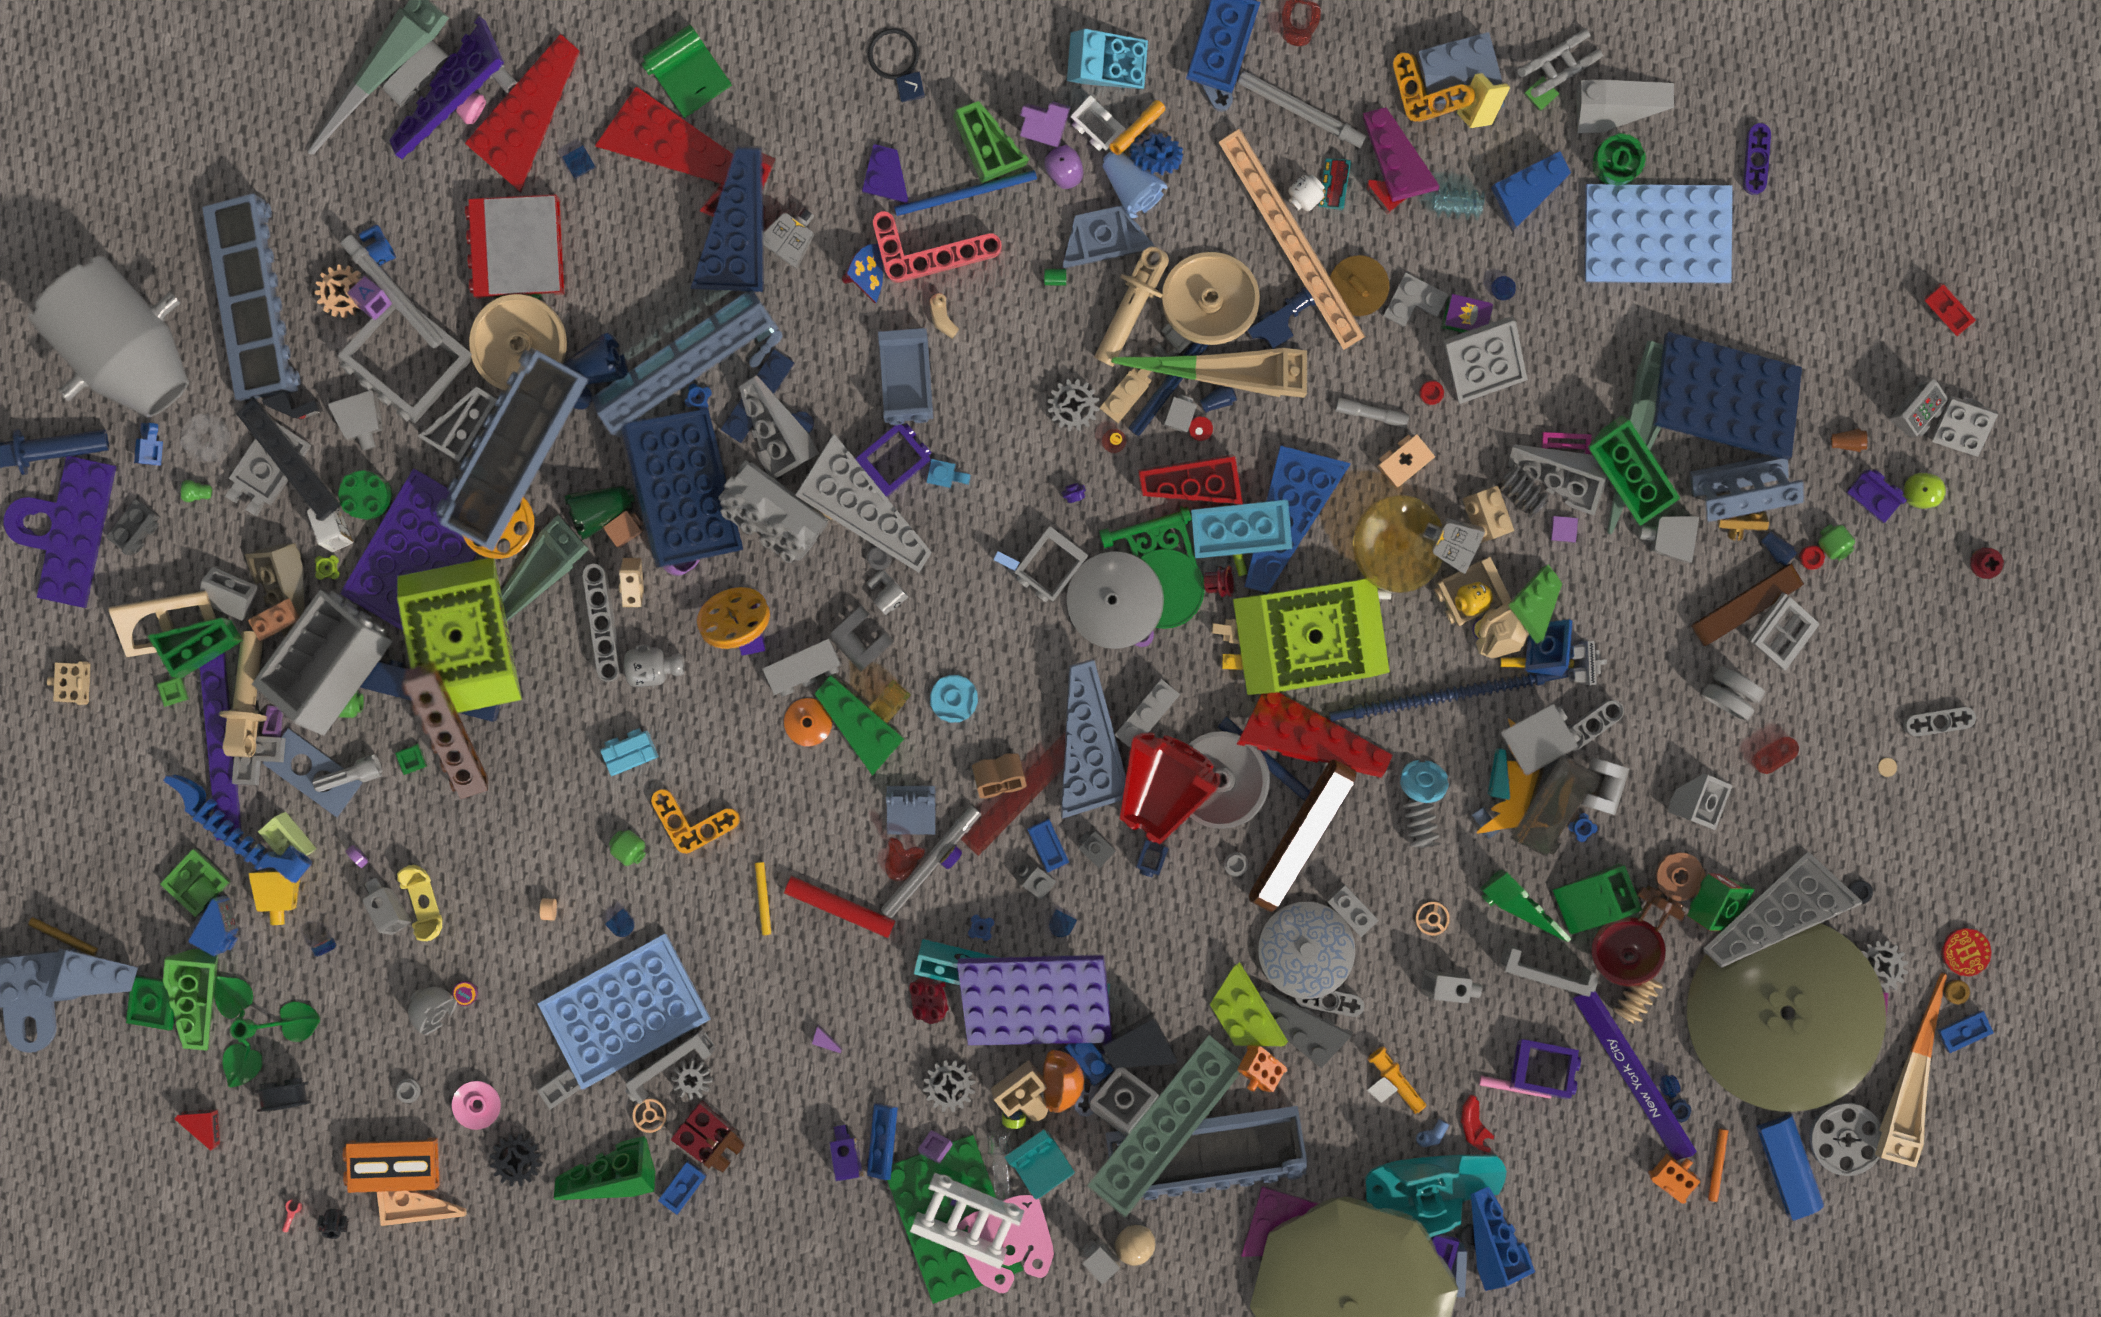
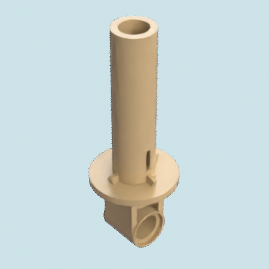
[1094,247,1169,366]
[219,631,267,757]

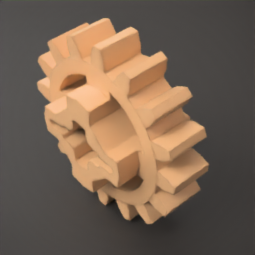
[315,265,362,318]

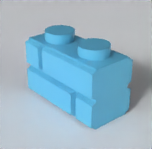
[600,728,658,776]

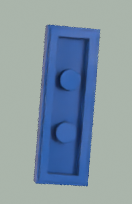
[867,1103,898,1180]

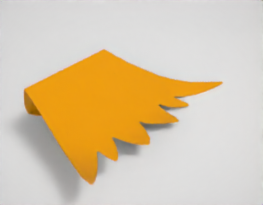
[1476,718,1573,834]

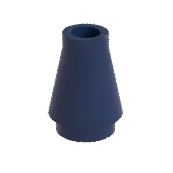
[1200,385,1238,413]
[1761,531,1798,567]

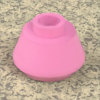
[456,93,486,124]

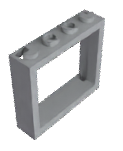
[338,303,472,424]

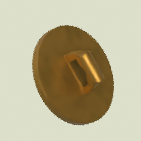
[1330,255,1390,316]

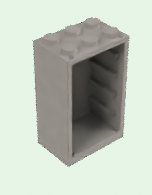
[252,589,393,736]

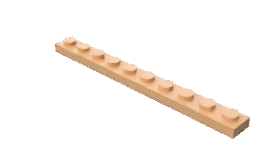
[1219,129,1366,350]

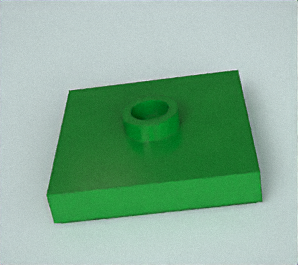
[126,975,175,1031]

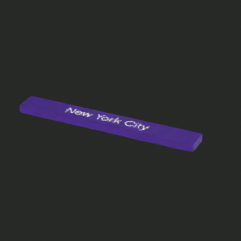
[1573,991,1697,1160]

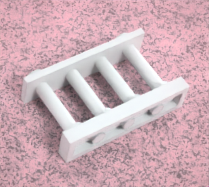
[910,1173,1025,1269]

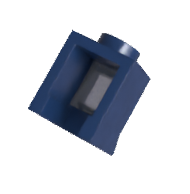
[1136,839,1169,878]

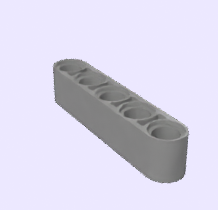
[583,564,622,682]

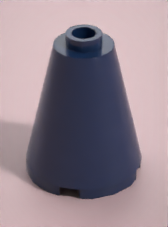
[557,333,628,385]

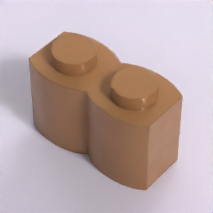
[972,753,1027,798]

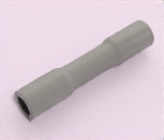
[1335,397,1409,428]

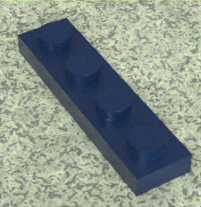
[721,349,795,444]

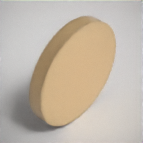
[1878,758,1897,777]

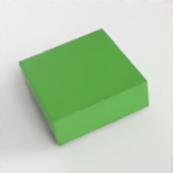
[1524,76,1559,111]
[157,678,189,707]

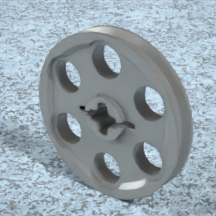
[1809,1102,1882,1176]

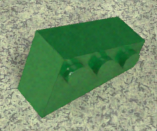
[147,618,243,679]

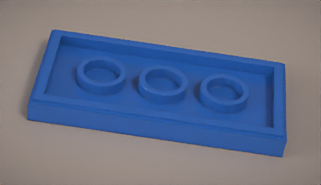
[1186,0,1261,93]

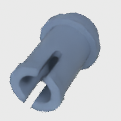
[1471,807,1500,839]

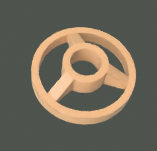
[1415,901,1450,936]
[633,1098,667,1133]

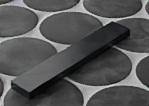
[236,398,341,521]

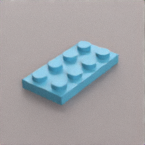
[1191,500,1292,559]

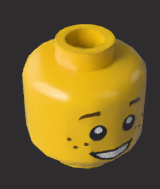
[1455,582,1493,616]

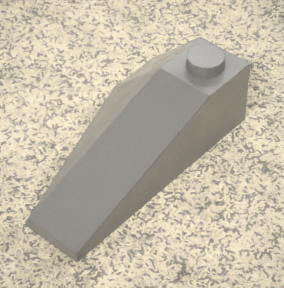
[1576,80,1674,133]
[739,376,819,479]
[1508,444,1608,515]

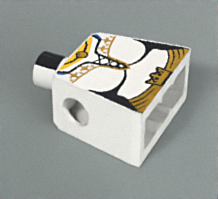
[307,508,354,552]

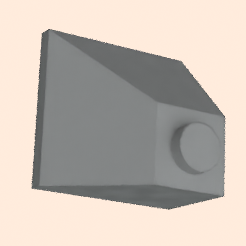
[1667,774,1733,830]

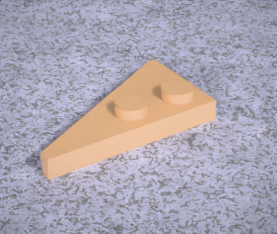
[377,1191,467,1226]

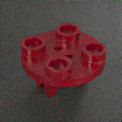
[909,977,949,1024]

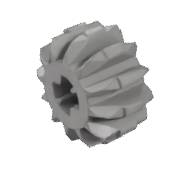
[671,1058,713,1100]

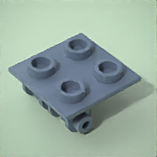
[886,786,935,834]

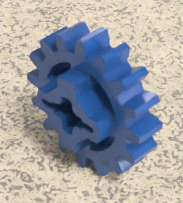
[1130,132,1183,175]

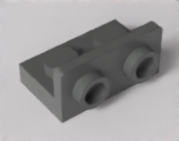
[106,499,160,555]

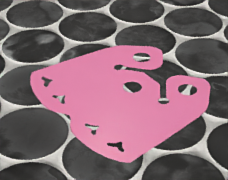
[957,1195,1054,1293]

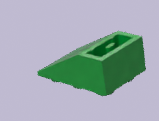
[1552,863,1643,935]

